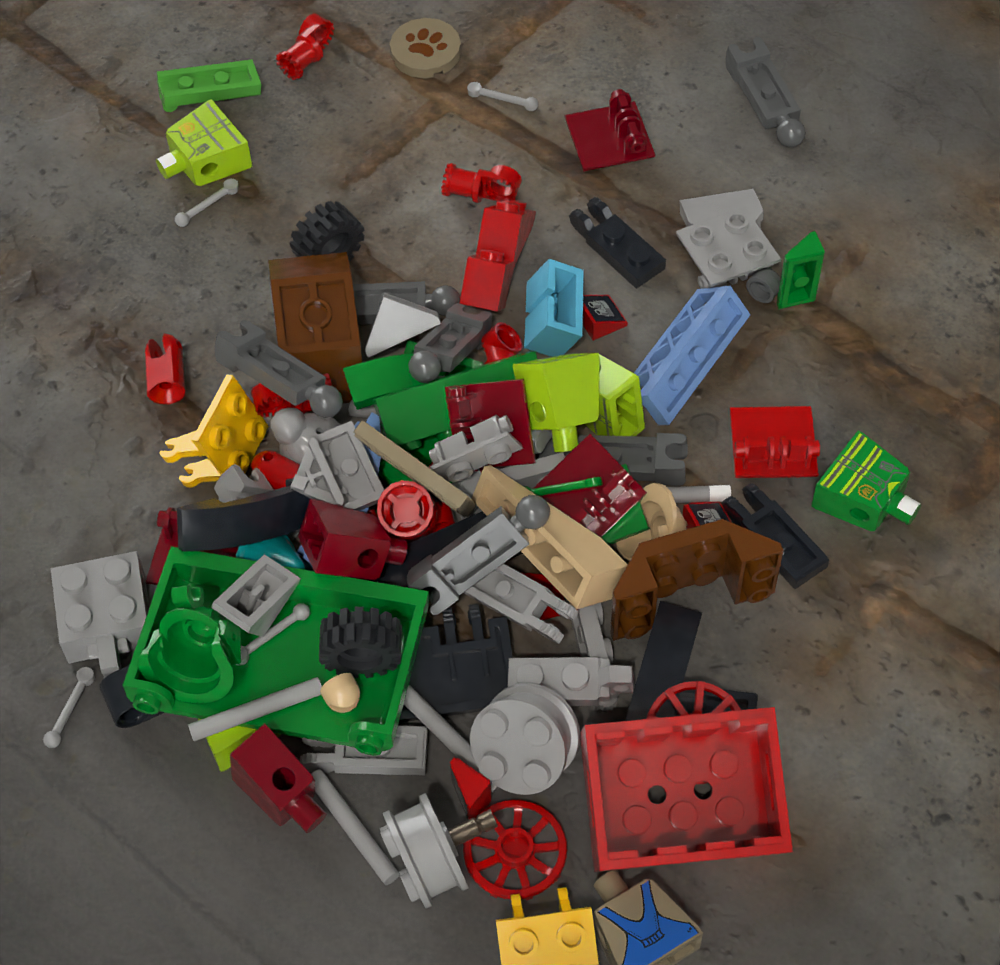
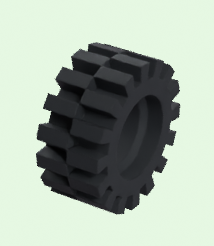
[290,201,365,261]
[319,607,402,678]

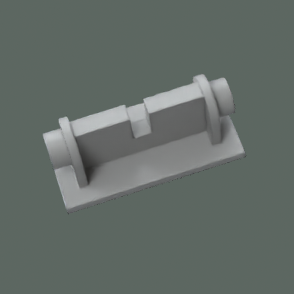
[429,415,523,482]

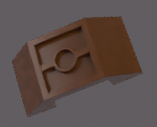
[268,252,362,404]
[610,519,784,641]

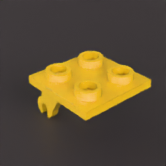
[159,375,269,488]
[496,887,599,965]

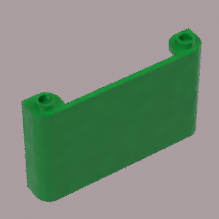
[123,546,429,755]

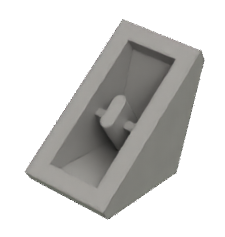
[365,293,441,358]
[211,554,301,637]

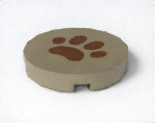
[390,18,461,79]

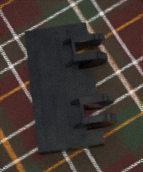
[399,604,513,723]

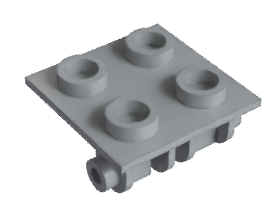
[676,206,781,289]

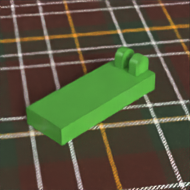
[157,59,261,112]

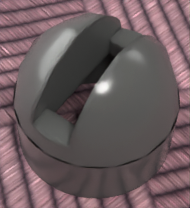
[746,268,780,303]

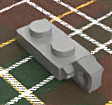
[508,657,634,706]

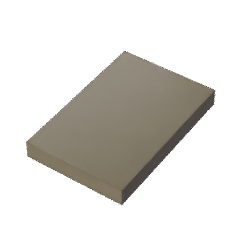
[354,420,476,518]

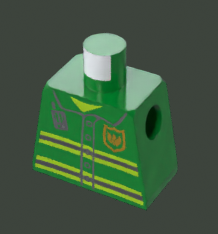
[811,430,921,531]

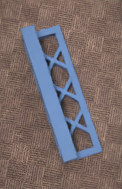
[634,285,750,425]

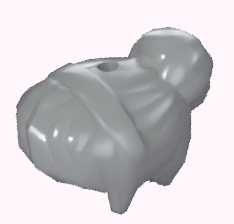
[270,408,341,464]

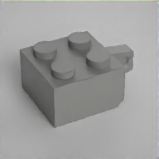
[51,551,150,678]

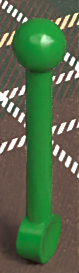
[523,477,603,496]

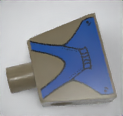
[593,870,703,965]

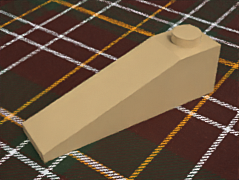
[471,465,628,610]

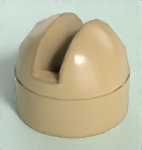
[320,673,360,713]

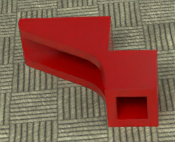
[459,199,536,312]

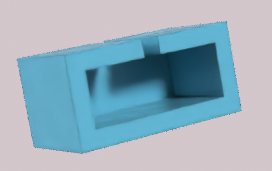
[524,259,584,357]

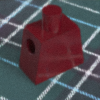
[298,498,407,580]
[230,724,327,833]

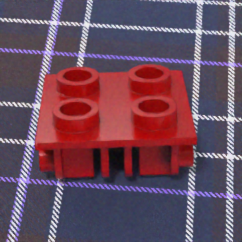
[730,406,820,478]

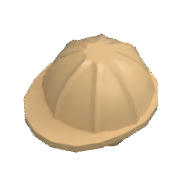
[616,483,687,560]

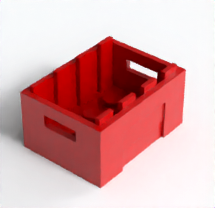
[580,707,793,872]

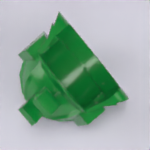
[137,585,241,704]

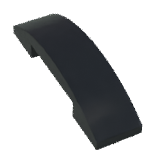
[177,478,310,552]
[625,601,702,721]

